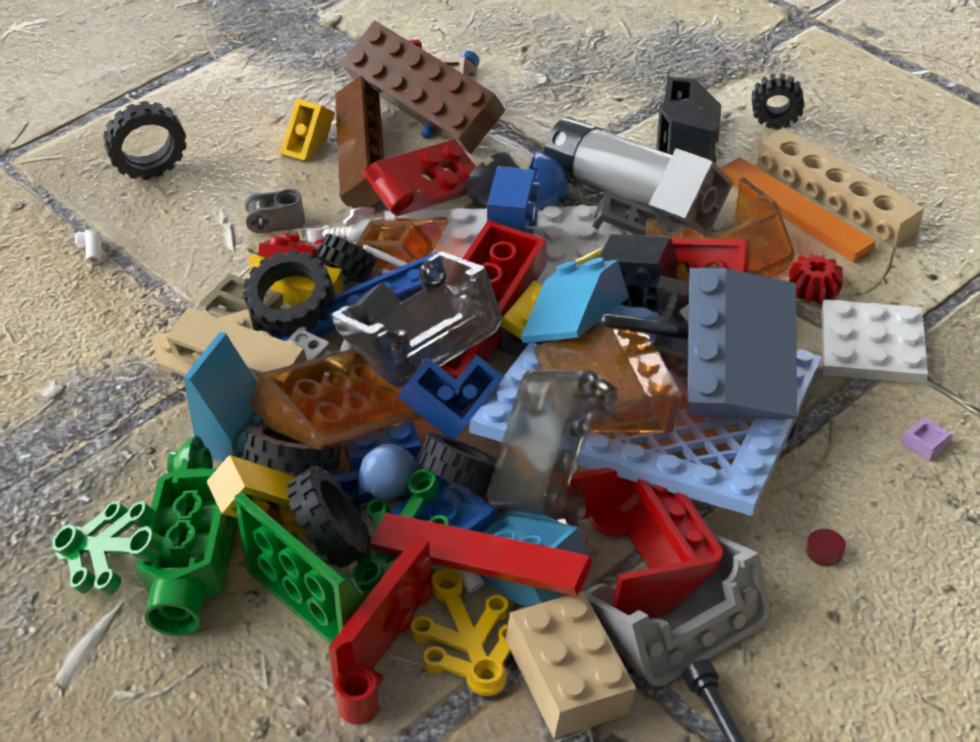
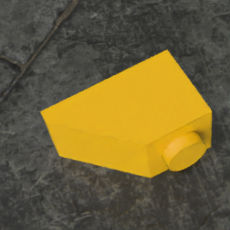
[280,98,335,162]

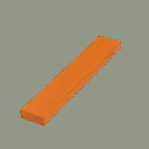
[720,157,876,262]

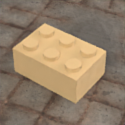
[506,591,636,739]

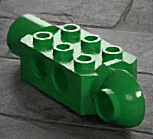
[135,435,238,636]

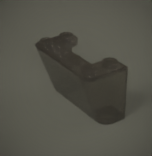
[487,369,619,528]

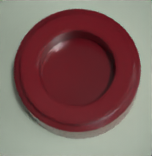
[806,529,846,566]

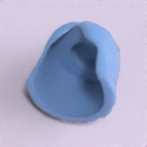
[359,444,420,500]

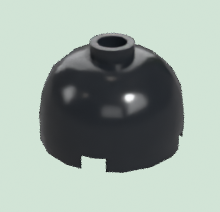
[464,151,520,209]

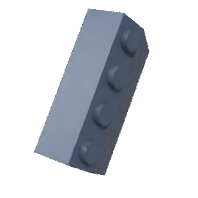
[687,268,797,419]

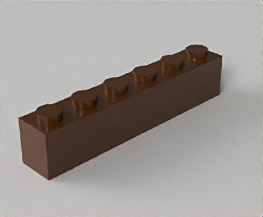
[335,75,384,209]

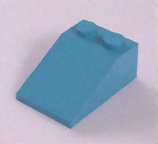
[521,258,629,343]
[183,332,270,462]
[479,513,594,607]

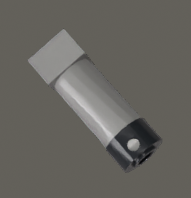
[543,117,734,237]

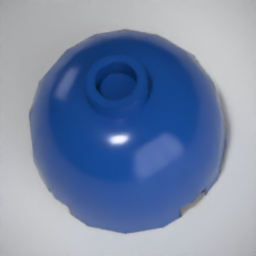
[528,152,569,211]

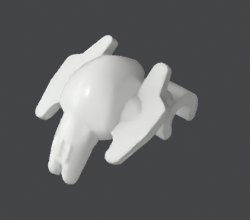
[306,207,384,249]

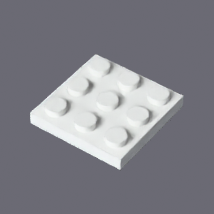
[821,299,928,384]

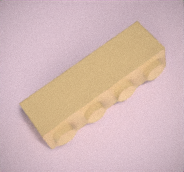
[166,307,310,400]

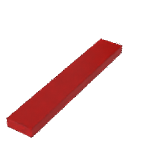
[370,513,593,597]

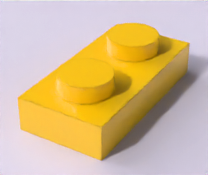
[500,280,543,343]

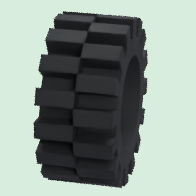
[752,73,805,129]
[315,233,378,283]

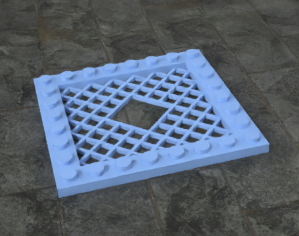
[469,304,822,516]

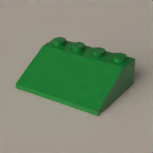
[234,492,368,645]

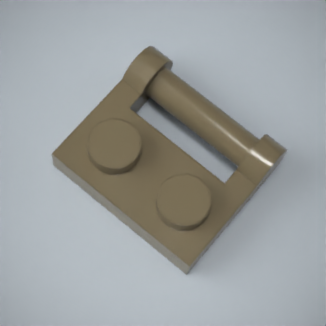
[197,274,284,332]

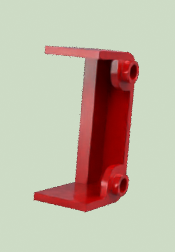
[552,467,723,618]

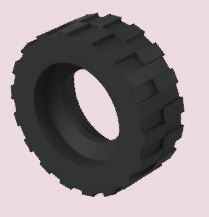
[417,432,502,493]

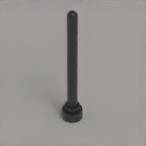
[600,314,689,339]
[682,659,746,742]

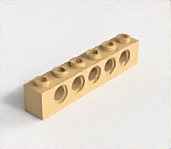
[757,128,924,248]

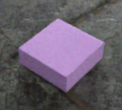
[901,418,953,462]

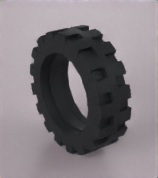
[103,101,187,180]
[243,250,334,336]
[243,422,342,475]
[286,466,371,568]

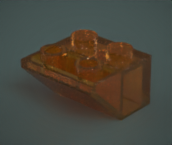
[356,217,449,270]

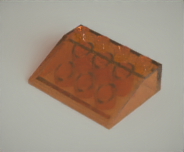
[534,322,682,433]
[250,344,423,450]

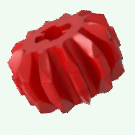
[788,253,843,305]

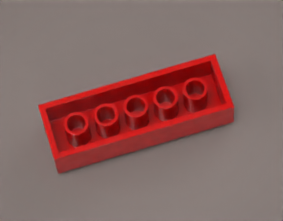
[398,220,547,383]

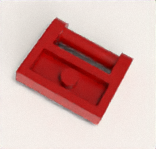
[258,233,324,259]

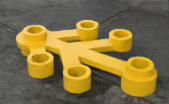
[411,568,511,696]

